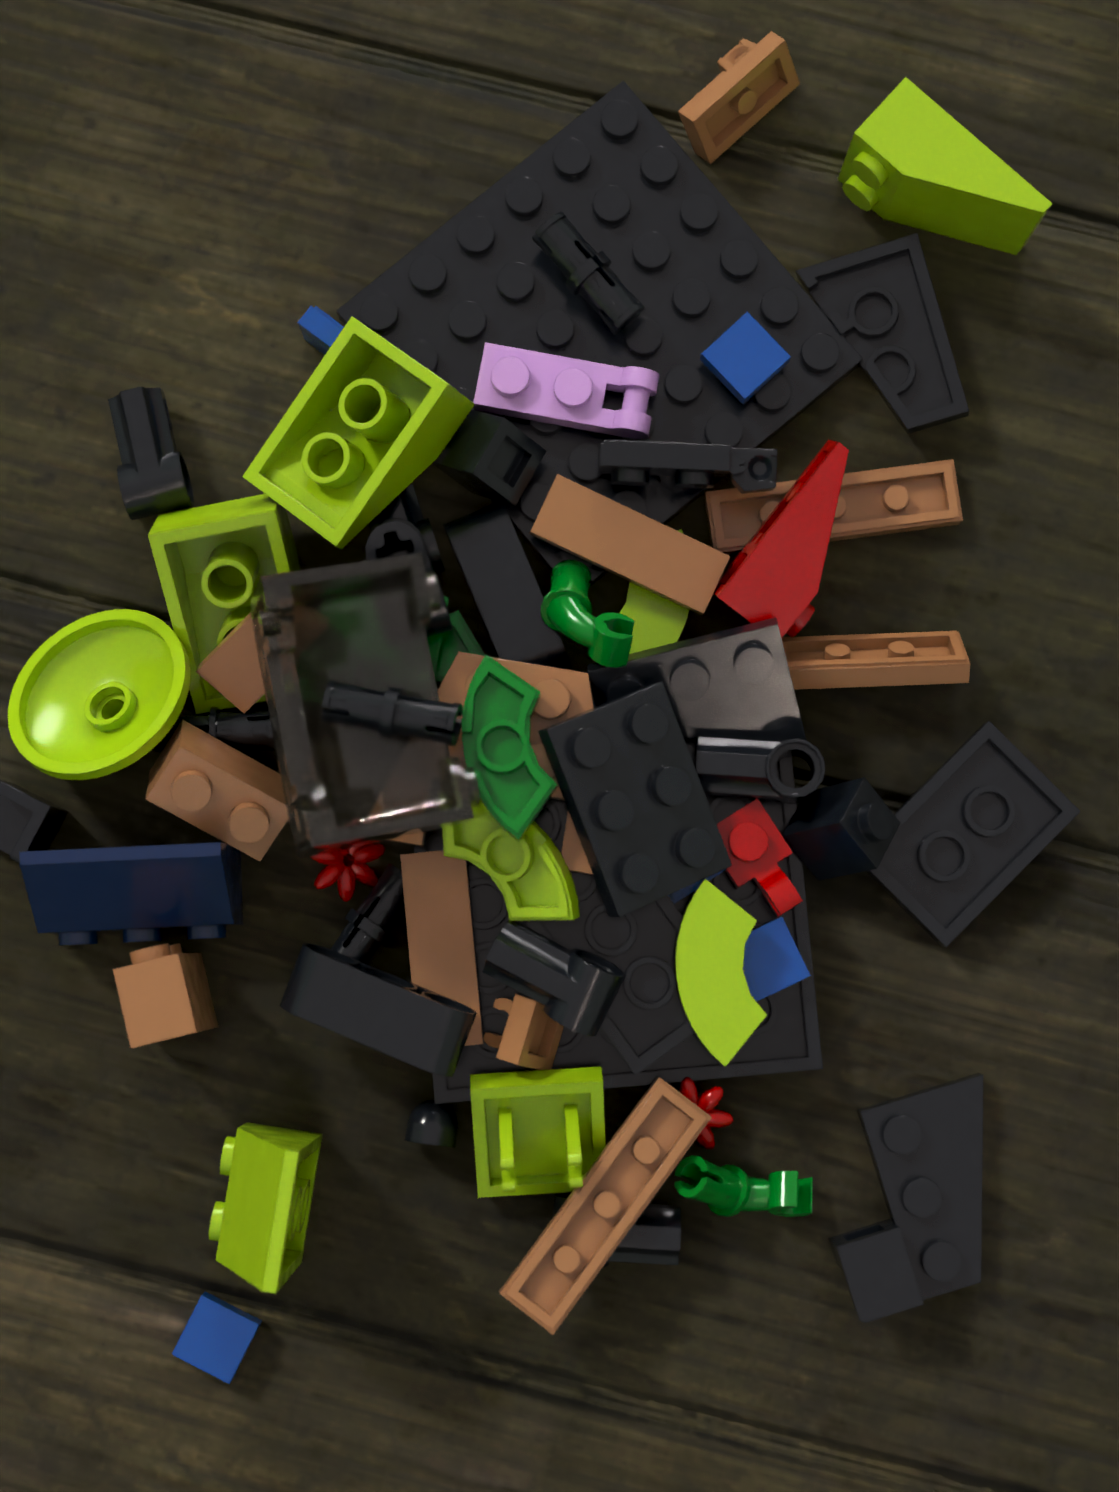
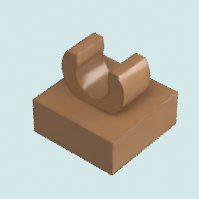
[483,994,564,1070]

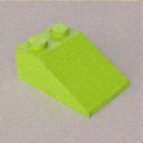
[838,77,1053,255]
[242,316,475,549]
[148,494,309,714]
[209,1122,323,1294]

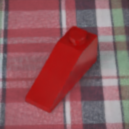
[714,440,849,638]

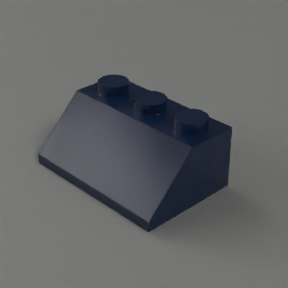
[20,842,243,946]

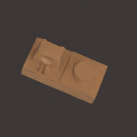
[678,31,800,164]

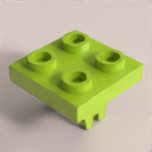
[470,1067,606,1198]

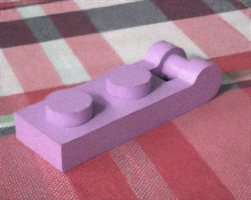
[473,342,660,439]

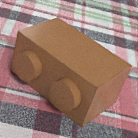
[146,719,295,861]
[113,943,218,1048]

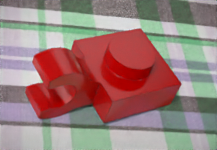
[717,798,803,917]

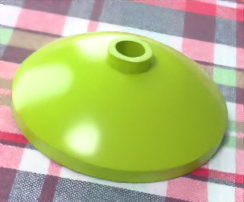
[8,609,191,780]

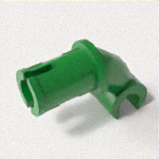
[541,560,635,668]
[674,1155,813,1217]

